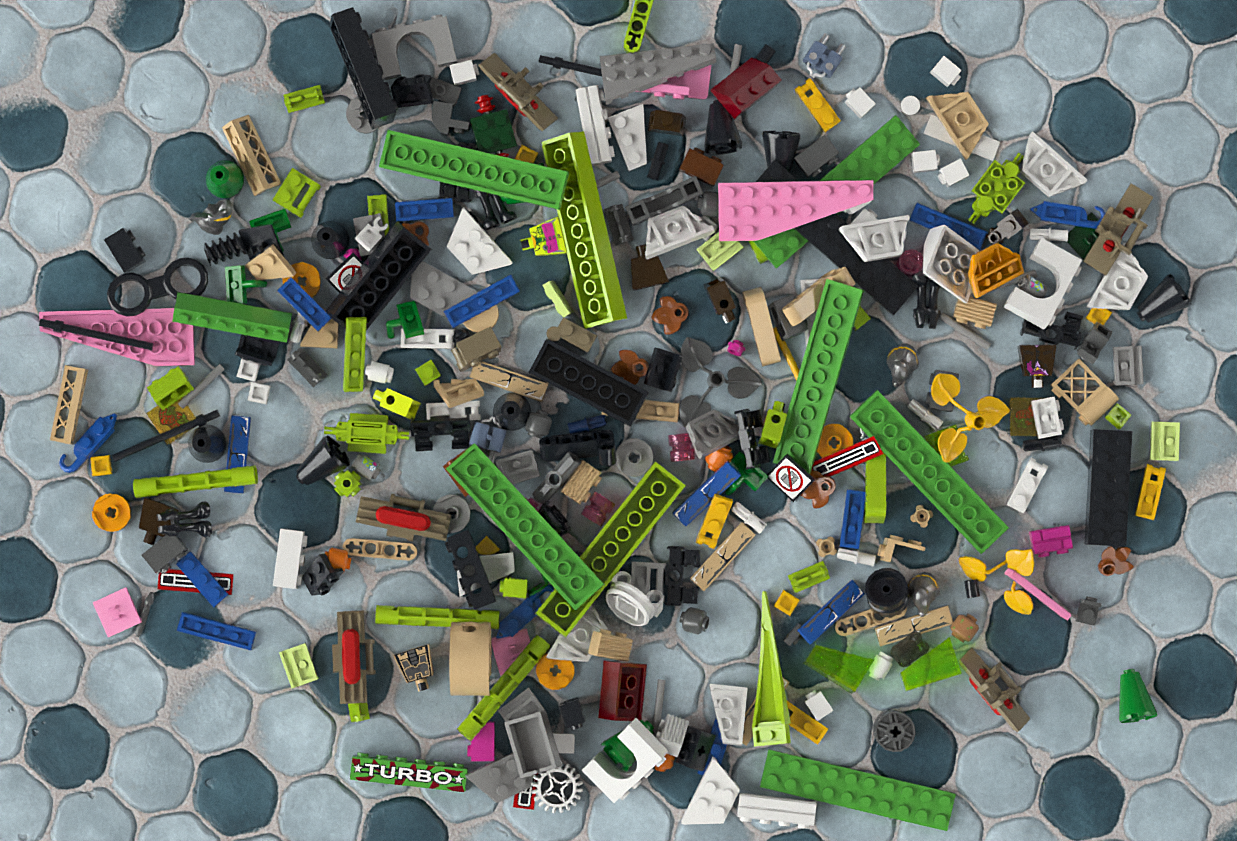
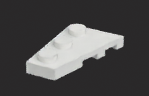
[608,104,647,171]
[457,552,515,596]
[709,684,747,746]

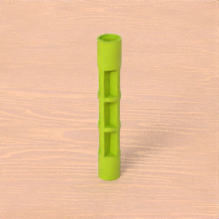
[133,465,258,498]
[375,605,500,629]
[457,635,551,741]

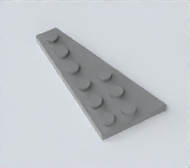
[600,43,716,105]

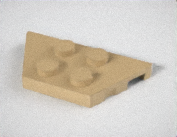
[926,92,989,160]

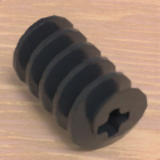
[204,232,247,266]

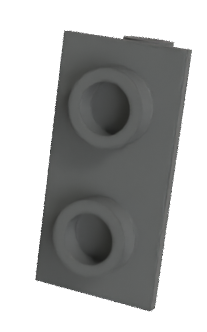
[604,204,634,246]
[287,347,327,388]

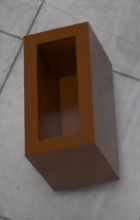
[679,147,724,187]

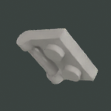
[631,562,666,602]

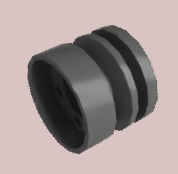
[873,709,915,752]

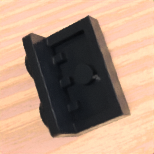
[235,334,280,366]
[644,347,682,392]
[302,554,344,596]

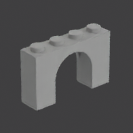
[372,14,458,81]

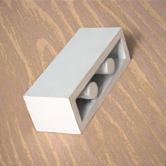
[273,529,308,589]

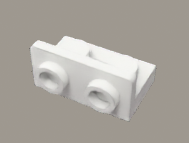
[1031,397,1064,439]

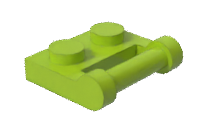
[272,168,321,218]

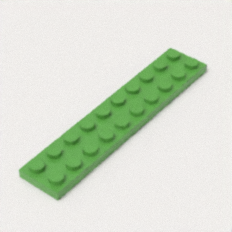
[753,115,920,269]
[379,130,569,210]
[773,279,864,474]
[849,390,1009,554]
[446,443,604,611]
[760,749,956,831]

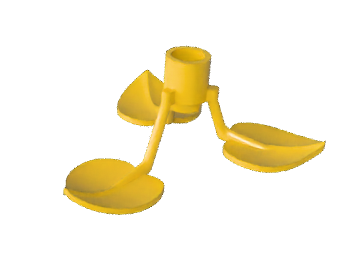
[931,373,1010,463]
[959,549,1034,615]

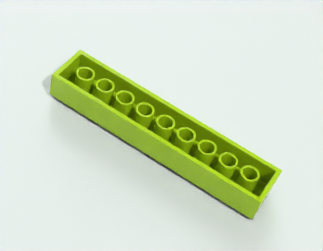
[541,131,627,329]
[535,462,686,638]

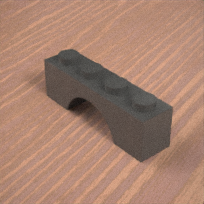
[625,176,703,226]

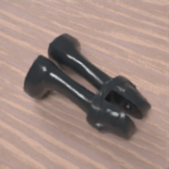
[473,190,517,230]
[911,275,941,329]
[156,501,212,538]

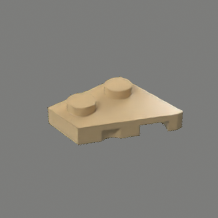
[245,244,297,280]
[300,309,339,349]

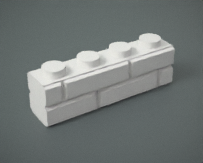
[575,85,615,166]
[737,793,816,829]

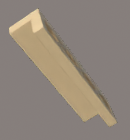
[222,115,281,196]
[50,365,88,445]

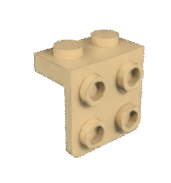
[877,535,926,563]

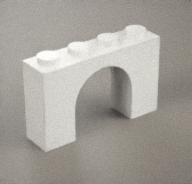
[1004,238,1082,329]
[582,718,668,803]

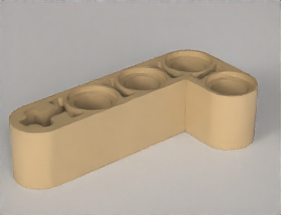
[782,267,856,326]
[742,287,781,367]

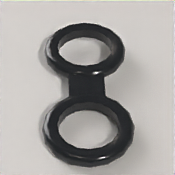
[107,257,208,317]

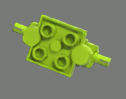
[968,153,1025,224]
[324,413,409,454]

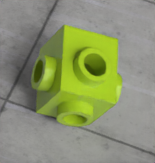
[334,470,362,497]

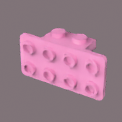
[635,65,711,100]

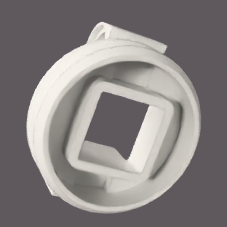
[606,571,664,626]

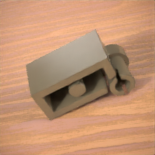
[546,318,597,353]
[451,327,501,372]

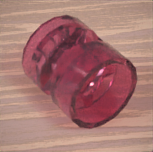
[897,249,923,276]
[668,433,695,462]
[581,492,615,527]

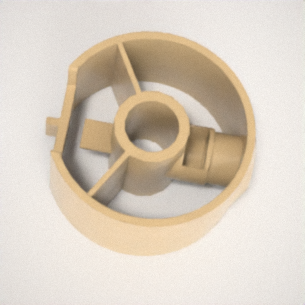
[449,622,492,696]

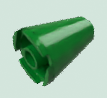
[206,160,244,198]
[1119,669,1157,723]
[601,720,654,772]

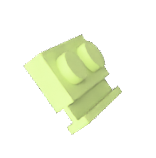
[696,232,744,271]
[542,280,574,318]
[1150,422,1180,461]
[279,643,318,688]

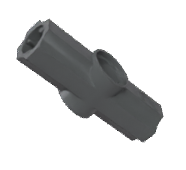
[532,452,581,505]

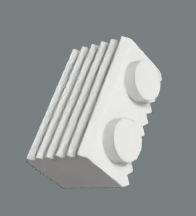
[656,714,689,757]

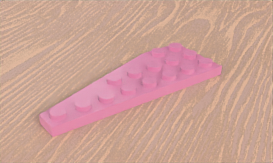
[718,180,874,241]
[39,308,195,366]

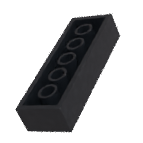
[329,7,398,130]
[325,221,432,330]
[528,338,649,427]
[1084,429,1132,547]

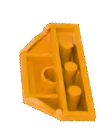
[968,243,1024,298]

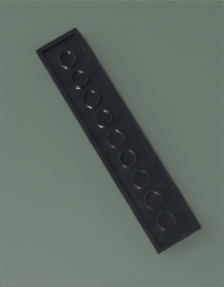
[755,160,918,315]

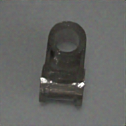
[891,631,930,667]

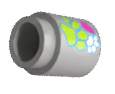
[1018,275,1047,299]
[351,454,381,481]

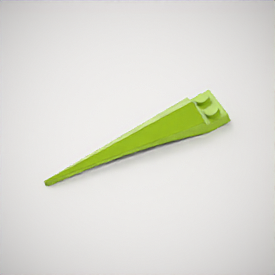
[752,591,791,747]

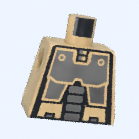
[393,644,434,692]

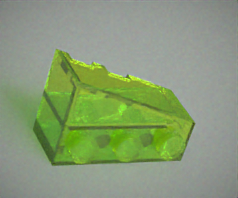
[899,637,962,692]
[803,645,875,694]

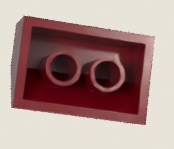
[710,57,782,120]
[598,661,647,721]

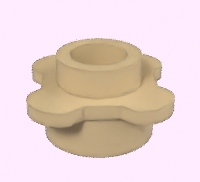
[910,505,933,528]
[816,537,837,557]

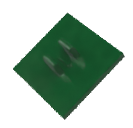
[1067,212,1099,266]

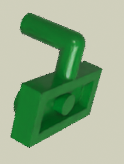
[249,208,292,252]
[225,265,267,304]
[386,300,424,339]
[725,451,769,496]

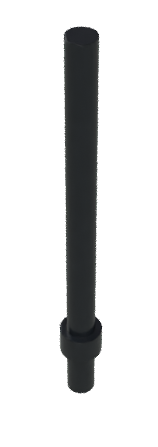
[539,55,602,77]
[39,319,154,351]
[112,409,220,462]

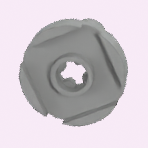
[346,96,378,134]
[616,438,653,477]
[433,495,471,533]

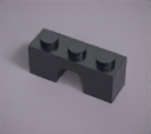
[559,697,586,730]

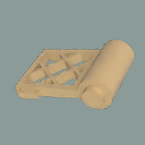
[1051,359,1119,426]

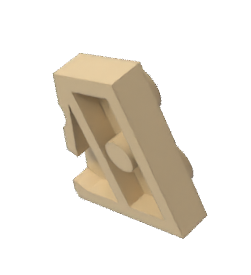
[433,379,484,408]

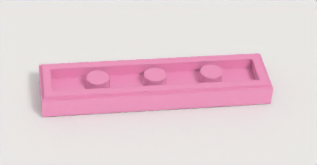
[1004,568,1071,621]

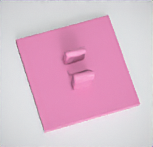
[93,587,142,637]
[491,628,537,676]

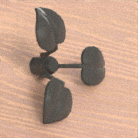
[679,337,762,428]

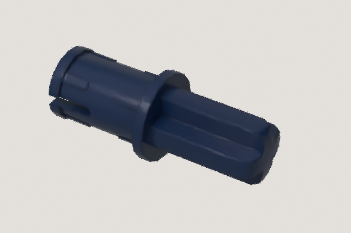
[568,415,606,434]

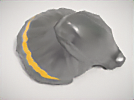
[189,199,233,235]
[887,343,919,387]
[908,572,940,617]

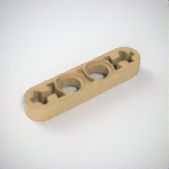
[343,538,418,560]
[835,607,907,636]

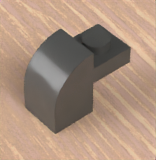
[432,101,470,136]
[1077,321,1112,364]

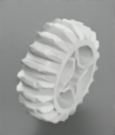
[531,761,583,813]

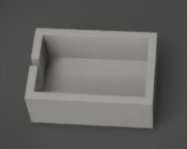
[504,710,562,778]

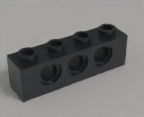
[445,529,497,610]

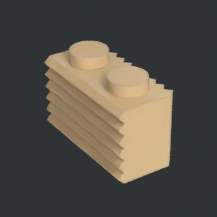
[952,297,997,329]
[561,460,602,504]
[588,629,633,662]

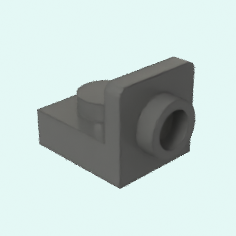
[1075,596,1101,626]
[783,623,804,646]

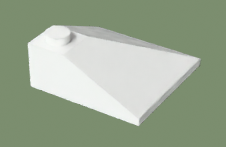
[923,225,979,303]

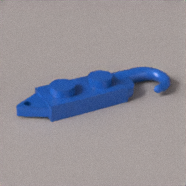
[1030,201,1105,229]
[59,413,117,473]
[496,585,555,639]

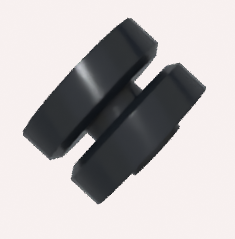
[865,568,909,617]

